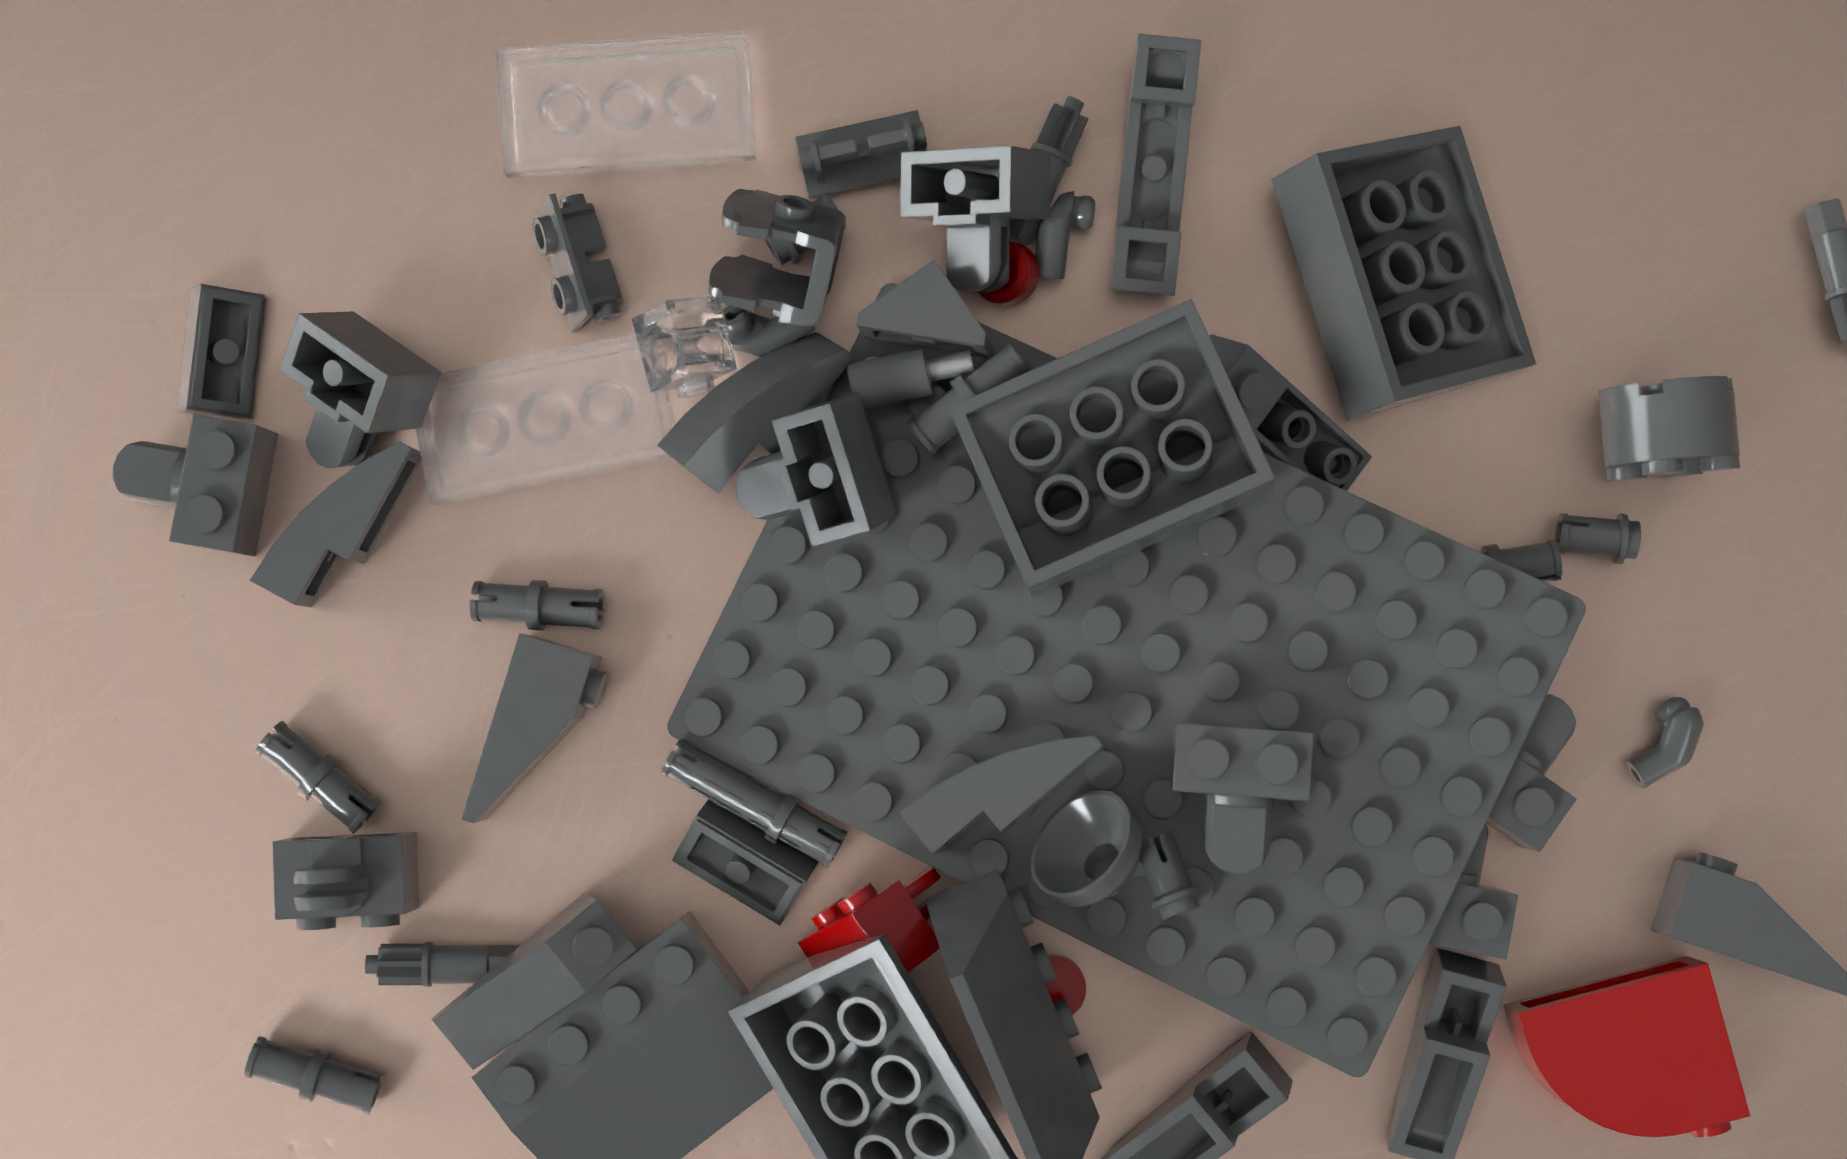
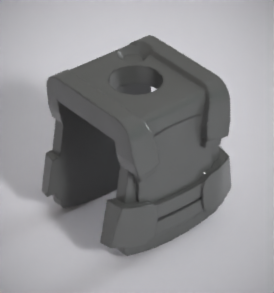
[708,189,846,326]

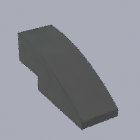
[657,332,854,493]
[250,442,425,607]
[898,735,1106,854]
[1387,948,1507,1159]
[1101,1031,1293,1159]

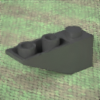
[1210,334,1372,491]

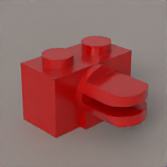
[797,867,949,973]

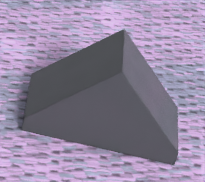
[856,260,992,358]

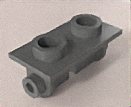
[795,110,927,199]
[532,193,623,332]

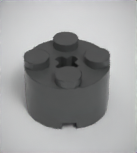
[1599,376,1740,481]

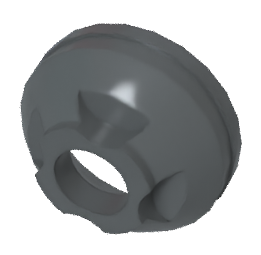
[1030,790,1142,907]

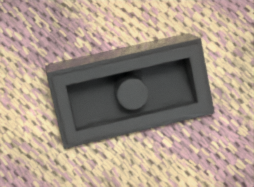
[176,284,265,419]
[672,800,819,926]

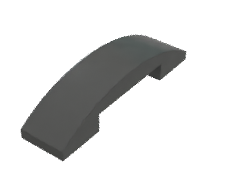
[1111,33,1202,296]

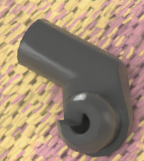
[1035,191,1095,279]
[717,306,815,357]
[1626,697,1704,789]

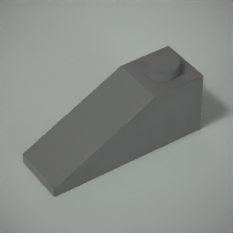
[461,633,607,823]
[1651,852,1847,996]
[431,893,637,1070]

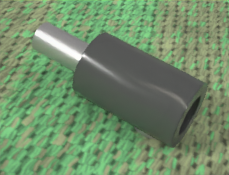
[847,347,974,410]

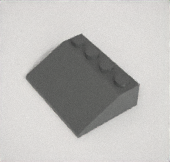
[1271,126,1536,420]
[948,299,1275,597]
[925,869,1102,1159]
[471,911,773,1159]
[728,934,1018,1159]

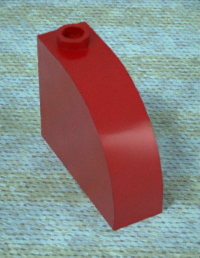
[1503,956,1751,1137]

